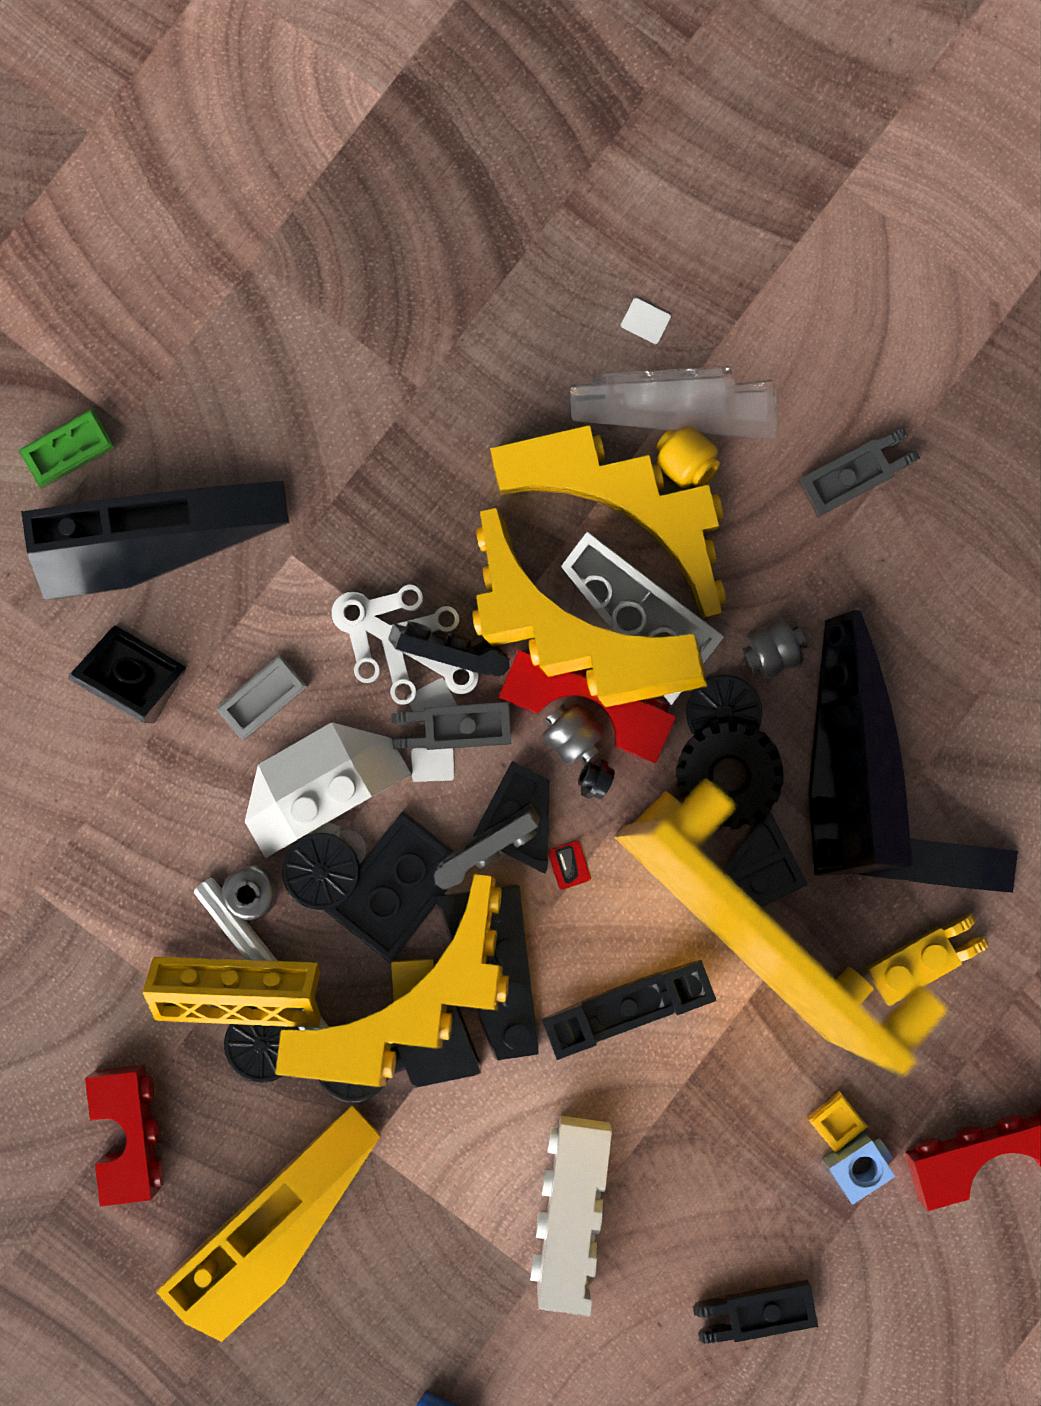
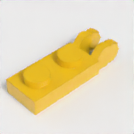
[865,913,989,1006]

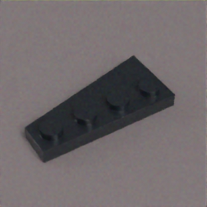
[434,885,539,1061]

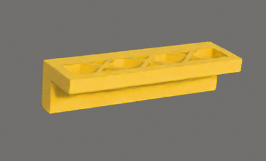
[142,957,321,1028]

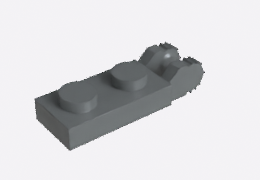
[798,428,920,517]
[391,702,511,750]
[433,802,541,890]

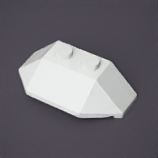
[245,722,412,858]

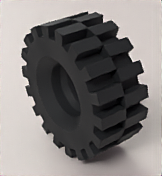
[676,720,784,830]

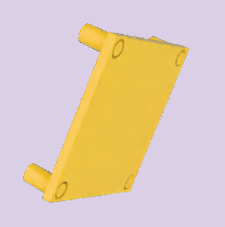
[614,781,948,1076]

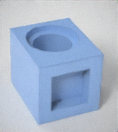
[822,1132,896,1205]

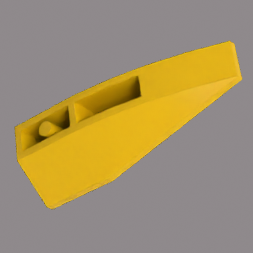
[156,1104,381,1342]

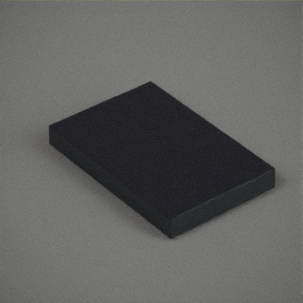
[324,811,454,963]

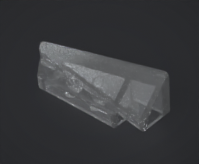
[570,366,777,439]

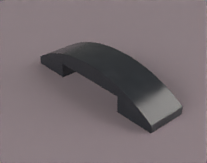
[858,838,1018,893]
[542,960,717,1060]

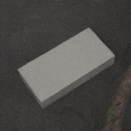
[216,655,308,741]

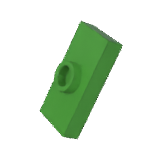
[18,409,116,489]

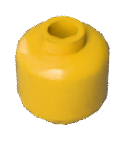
[656,426,720,489]

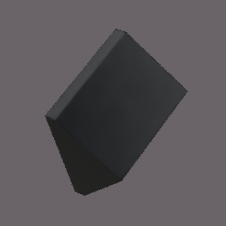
[68,625,187,723]

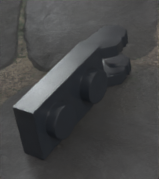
[388,621,510,677]
[693,1280,818,1344]

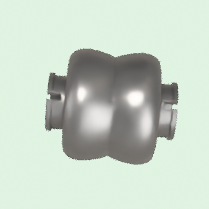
[742,618,808,678]
[542,703,604,765]
[222,865,278,920]

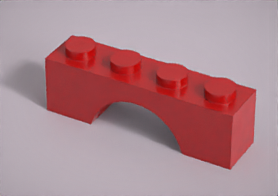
[499,649,676,763]
[905,1108,1041,1211]

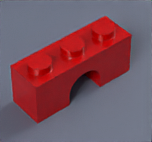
[85,1064,164,1207]

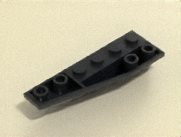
[21,481,290,601]
[808,610,913,876]

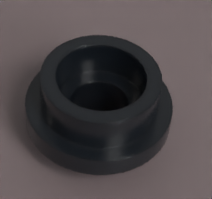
[578,758,615,799]

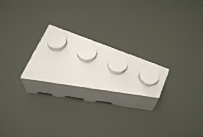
[561,532,724,705]
[530,1116,612,1316]

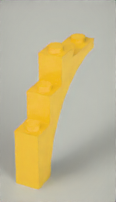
[490,425,726,619]
[473,508,707,707]
[276,874,509,1087]

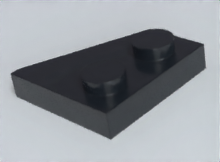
[473,761,550,874]
[720,811,808,909]

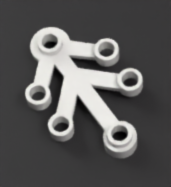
[332,585,479,705]

